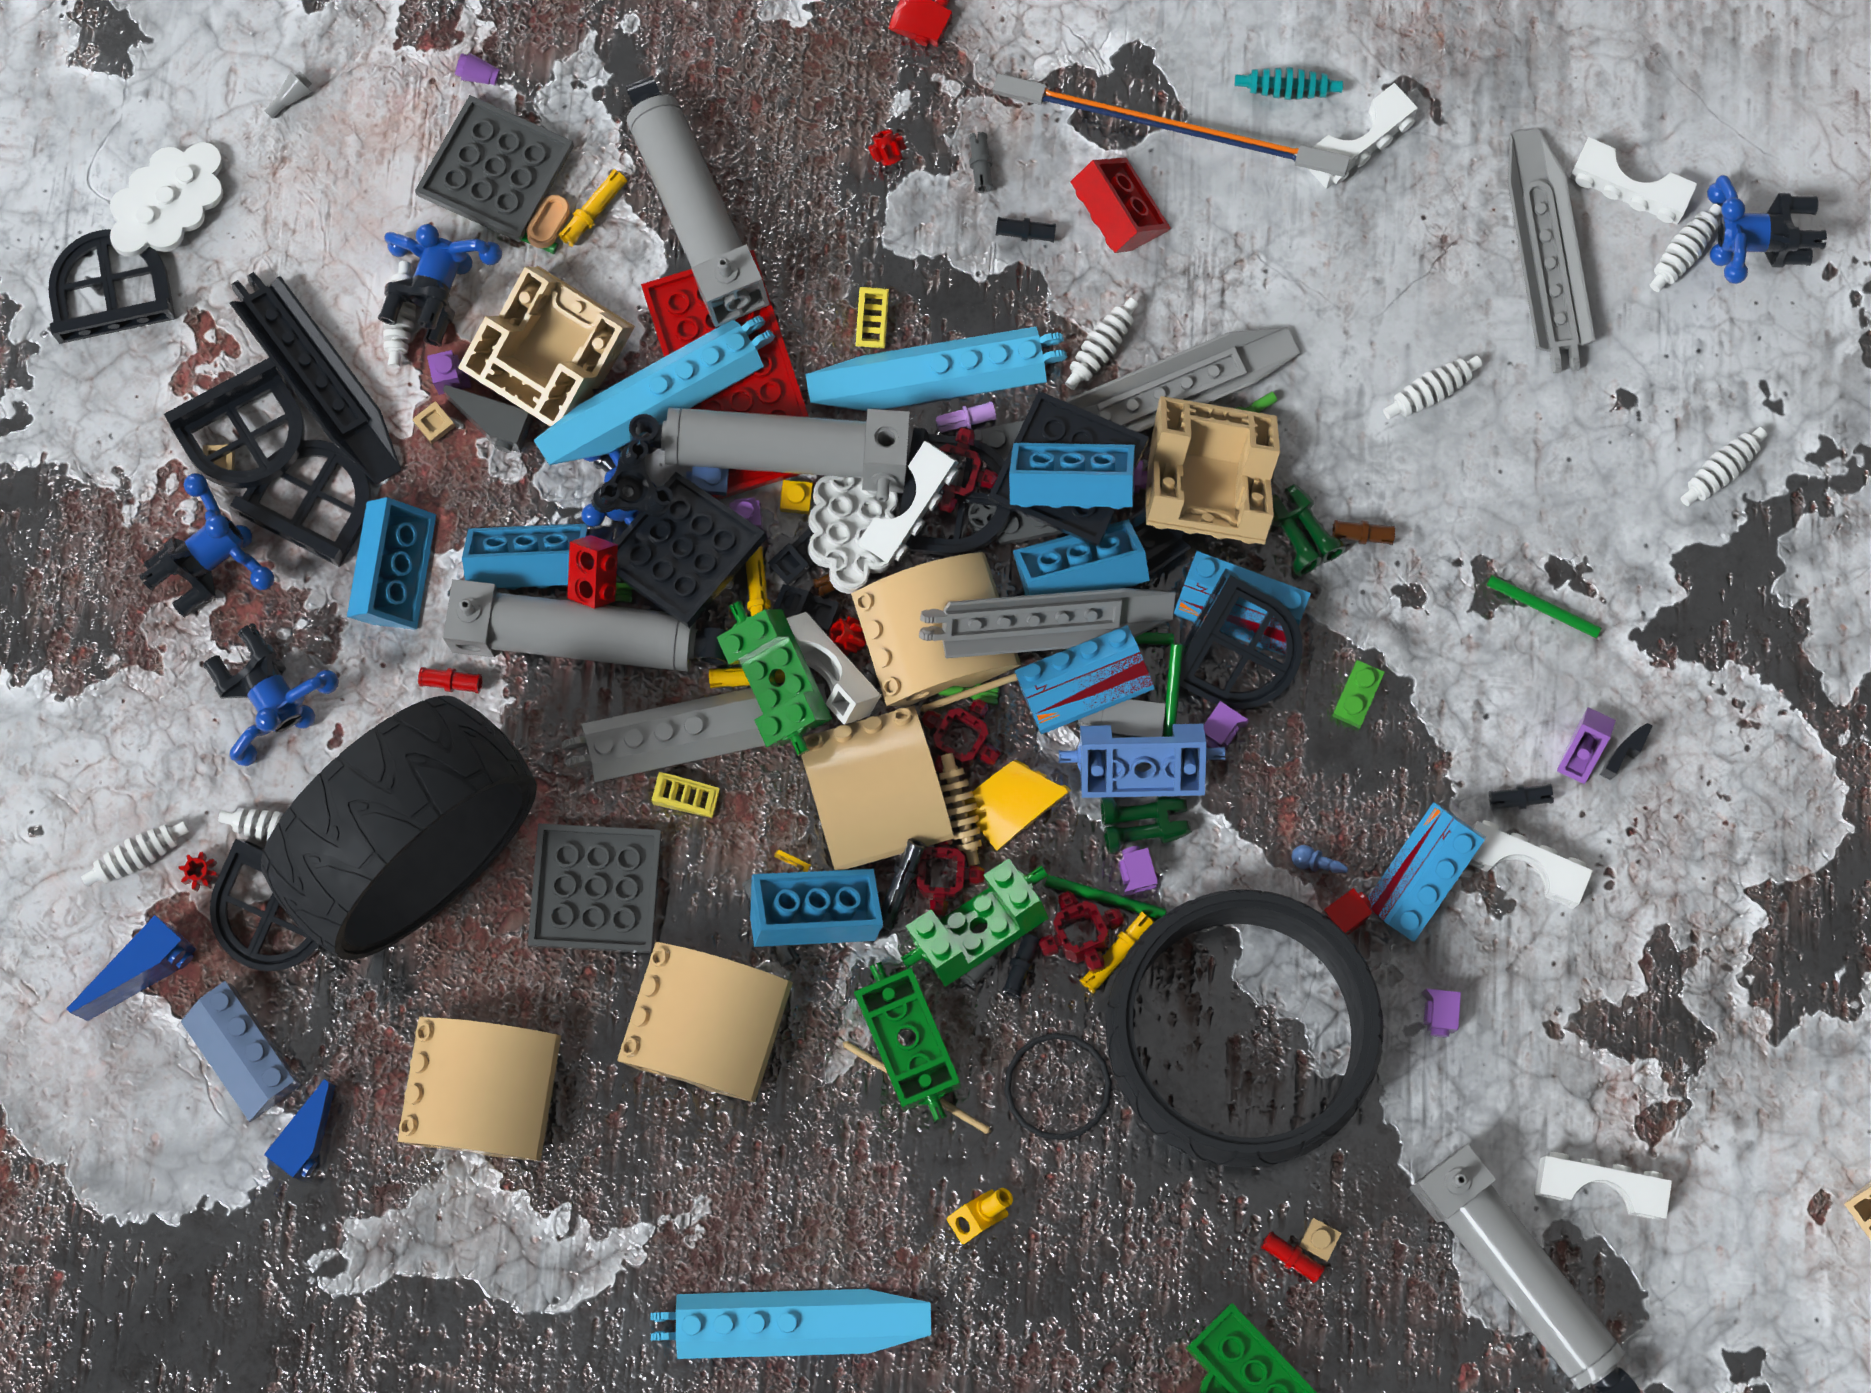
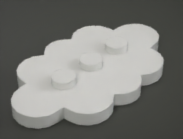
[110,142,223,257]
[808,476,898,594]

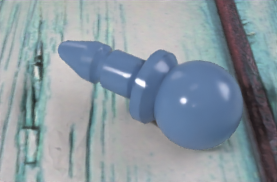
[1291,845,1348,873]

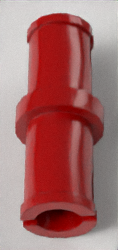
[418,667,483,693]
[1261,1231,1325,1284]

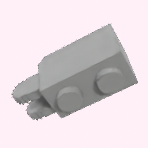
[1077,699,1166,738]

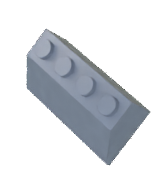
[181,981,302,1122]

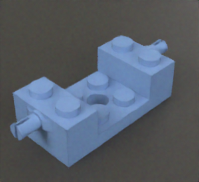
[1059,724,1225,798]

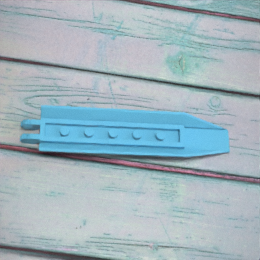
[534,315,775,465]
[805,327,1067,411]
[650,1289,931,1359]

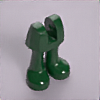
[1271,484,1346,576]
[1100,796,1192,854]

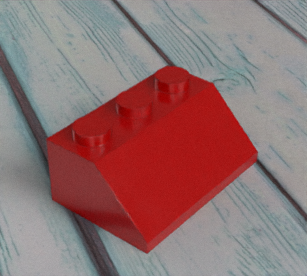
[1070,157,1171,253]

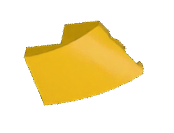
[964,760,1071,851]

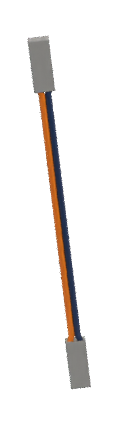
[993,73,1350,177]

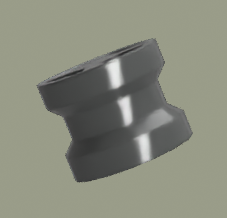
[968,503,997,532]

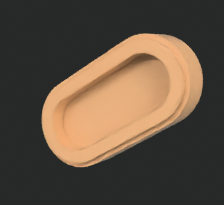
[527,195,570,248]

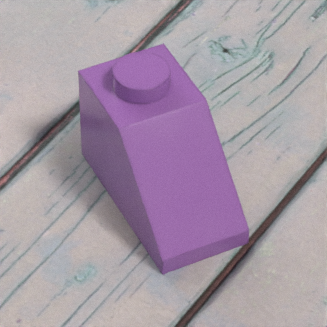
[1557,707,1616,784]

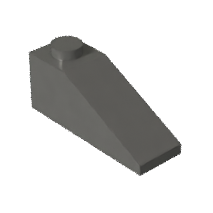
[443,385,533,453]

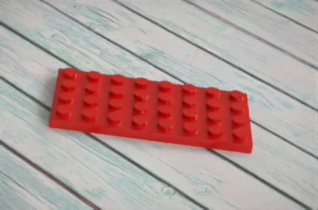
[641,250,809,500]

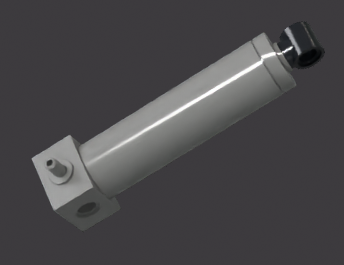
[625,75,770,328]
[629,407,910,502]
[443,579,727,672]
[1409,1144,1641,1393]

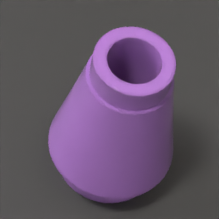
[455,53,500,86]

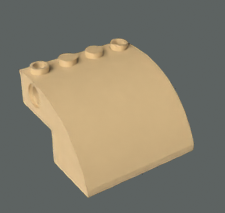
[458,265,635,427]
[1146,396,1280,544]
[851,552,1021,707]
[801,705,954,871]
[617,942,793,1103]
[397,1017,561,1161]

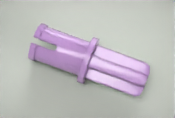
[936,401,996,433]

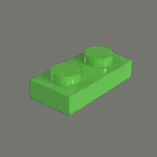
[1332,660,1385,729]

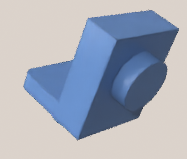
[686,466,729,496]

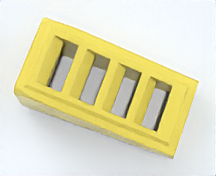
[856,287,889,349]
[652,772,720,818]

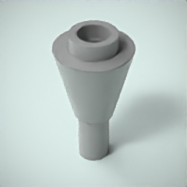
[264,71,312,119]

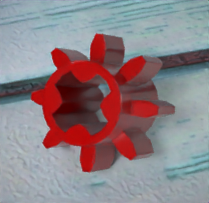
[868,129,907,166]
[829,616,866,656]
[179,852,219,892]

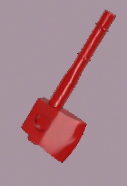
[888,0,952,47]

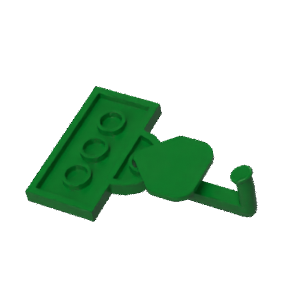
[1186,1303,1317,1393]

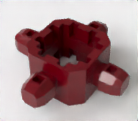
[938,428,998,512]
[921,699,1001,775]
[902,839,985,917]
[1039,891,1124,973]

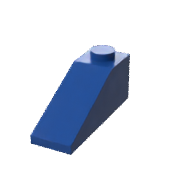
[264,1079,335,1180]

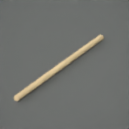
[920,673,1017,712]
[842,1041,991,1134]

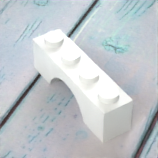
[1307,83,1418,189]
[1569,137,1697,225]
[858,441,959,564]
[786,612,881,725]
[1469,820,1593,909]
[1534,1152,1672,1221]

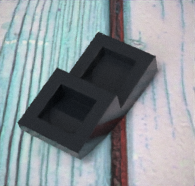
[768,528,816,585]
[773,584,843,633]
[1599,723,1653,780]

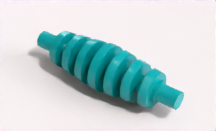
[1234,67,1343,100]

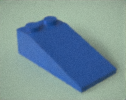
[66,915,196,1021]

